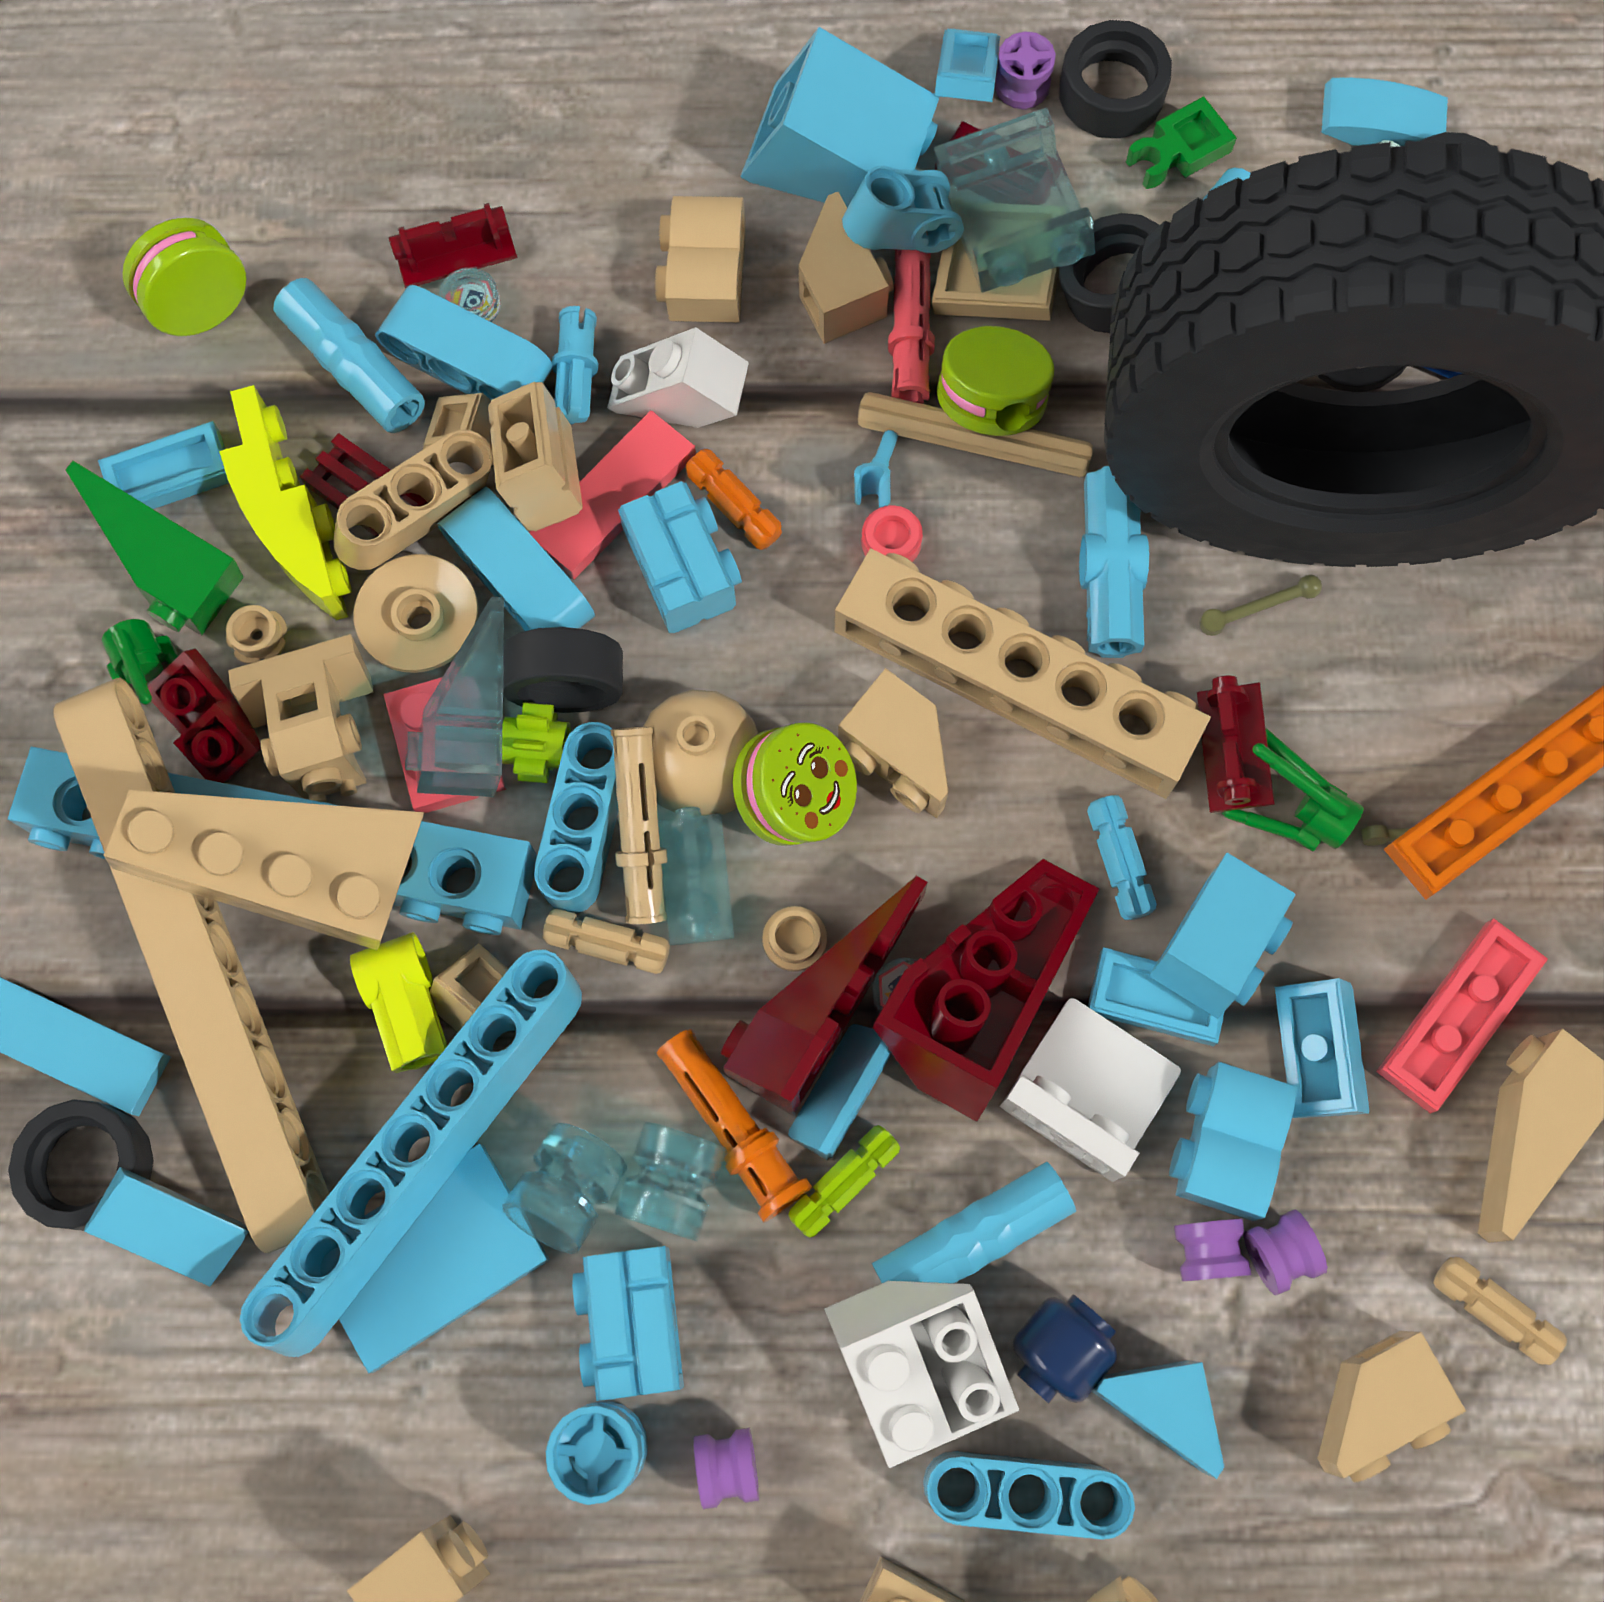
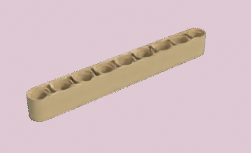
[53,678,329,1253]

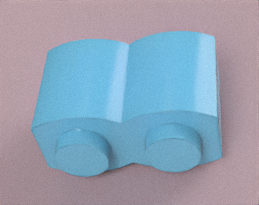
[1169,1062,1297,1221]

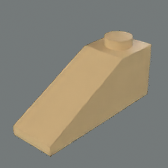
[1478,1029,1604,1243]

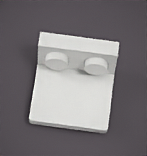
[999,998,1181,1182]

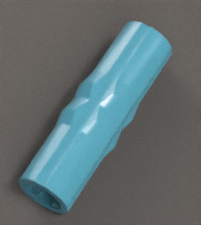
[273,278,425,433]
[872,1162,1077,1283]

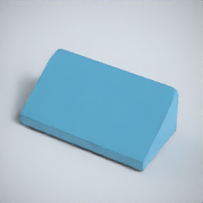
[1275,978,1369,1118]
[788,1024,892,1160]
[84,1167,249,1287]

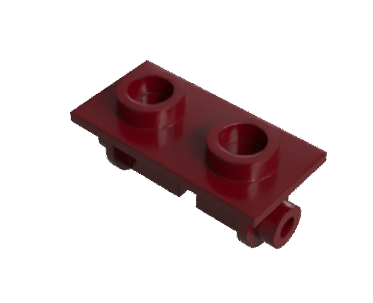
[389,203,518,288]
[1197,675,1275,813]

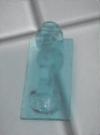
[658,807,734,946]

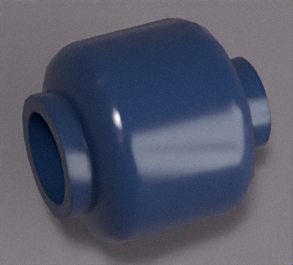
[1013,1294,1117,1403]

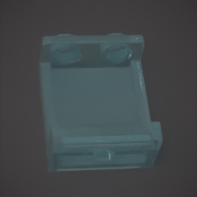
[934,107,1095,293]

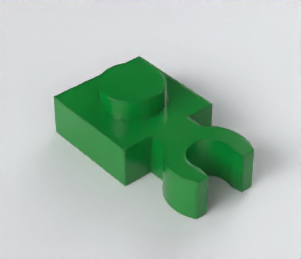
[1126,96,1237,189]

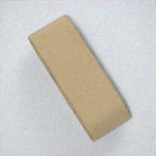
[334,430,493,570]

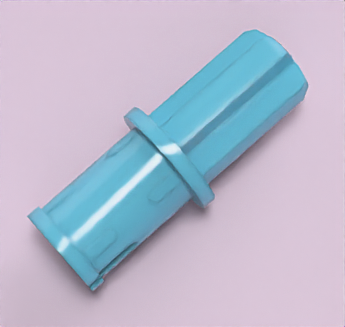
[551,306,599,425]

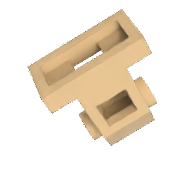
[228,634,374,803]

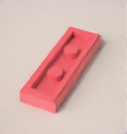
[529,410,696,580]
[1376,918,1548,1113]

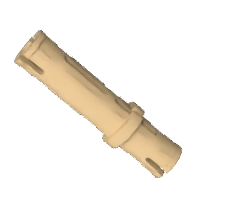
[610,727,668,924]

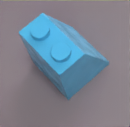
[740,27,940,208]

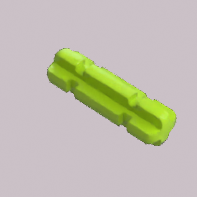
[788,1125,901,1238]

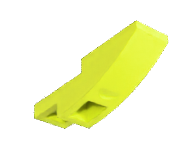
[219,385,352,621]

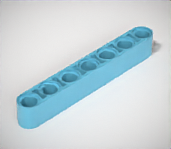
[240,950,582,1357]

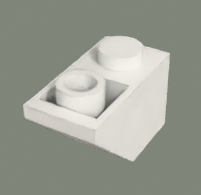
[607,327,749,428]

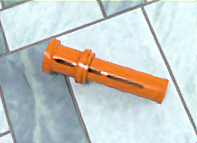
[656,1029,812,1223]

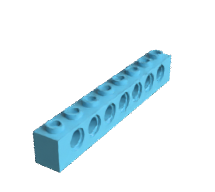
[7,746,537,935]

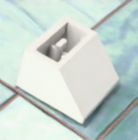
[824,1281,1019,1468]

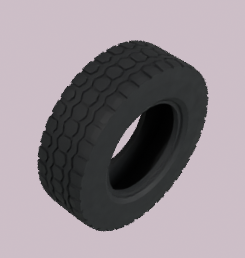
[1104,141,1604,567]

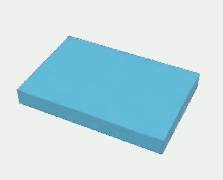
[320,1143,550,1374]

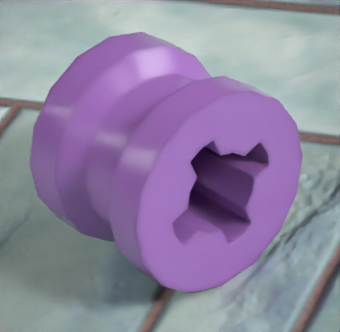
[994,31,1056,109]
[1243,1209,1328,1295]
[1174,1219,1251,1282]
[694,1427,759,1509]

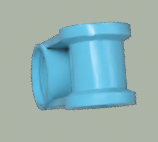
[842,166,964,253]

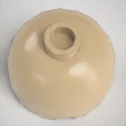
[643,690,759,818]

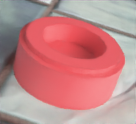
[861,505,923,562]

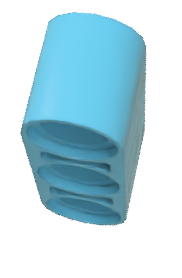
[375,285,553,400]
[437,487,595,631]
[534,722,618,914]
[923,1451,1135,1539]

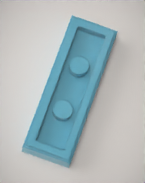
[0,977,171,1117]

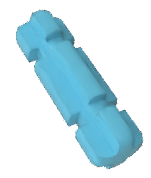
[1087,795,1157,920]

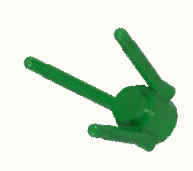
[101,619,179,705]
[1222,728,1364,852]

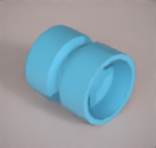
[545,1401,648,1505]

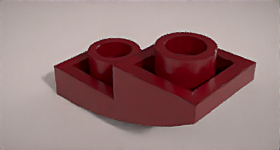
[148,648,261,784]

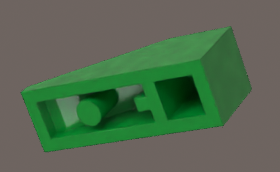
[66,460,244,636]

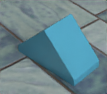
[1092,1360,1224,1479]

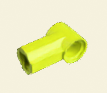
[350,932,447,1073]

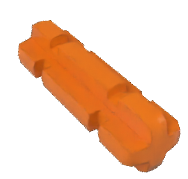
[686,449,782,550]

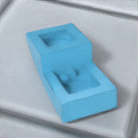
[1321,78,1448,146]

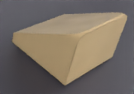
[422,393,494,465]
[430,943,509,1032]

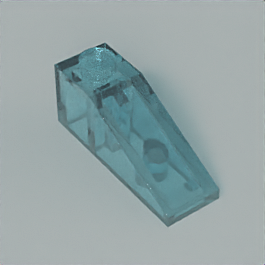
[405,596,504,797]

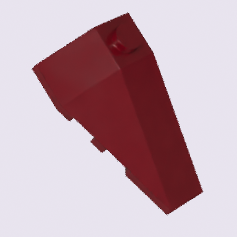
[873,859,1100,1122]
[720,875,928,1116]

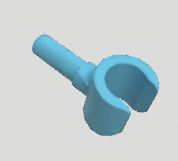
[854,430,898,508]

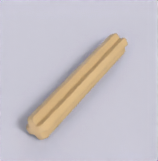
[858,392,1093,477]

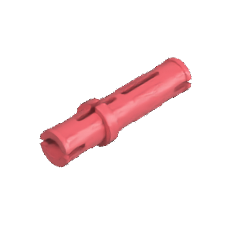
[888,249,935,404]

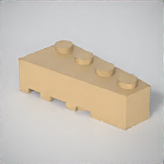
[104,790,424,950]

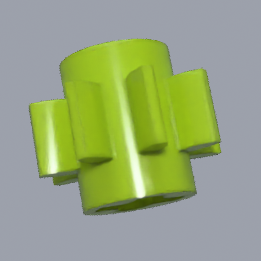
[499,702,571,783]

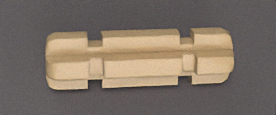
[543,908,670,974]
[1434,1257,1567,1365]

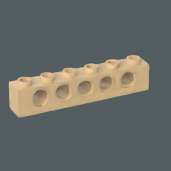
[835,548,1211,799]

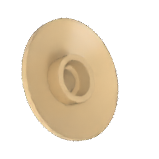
[354,554,479,673]

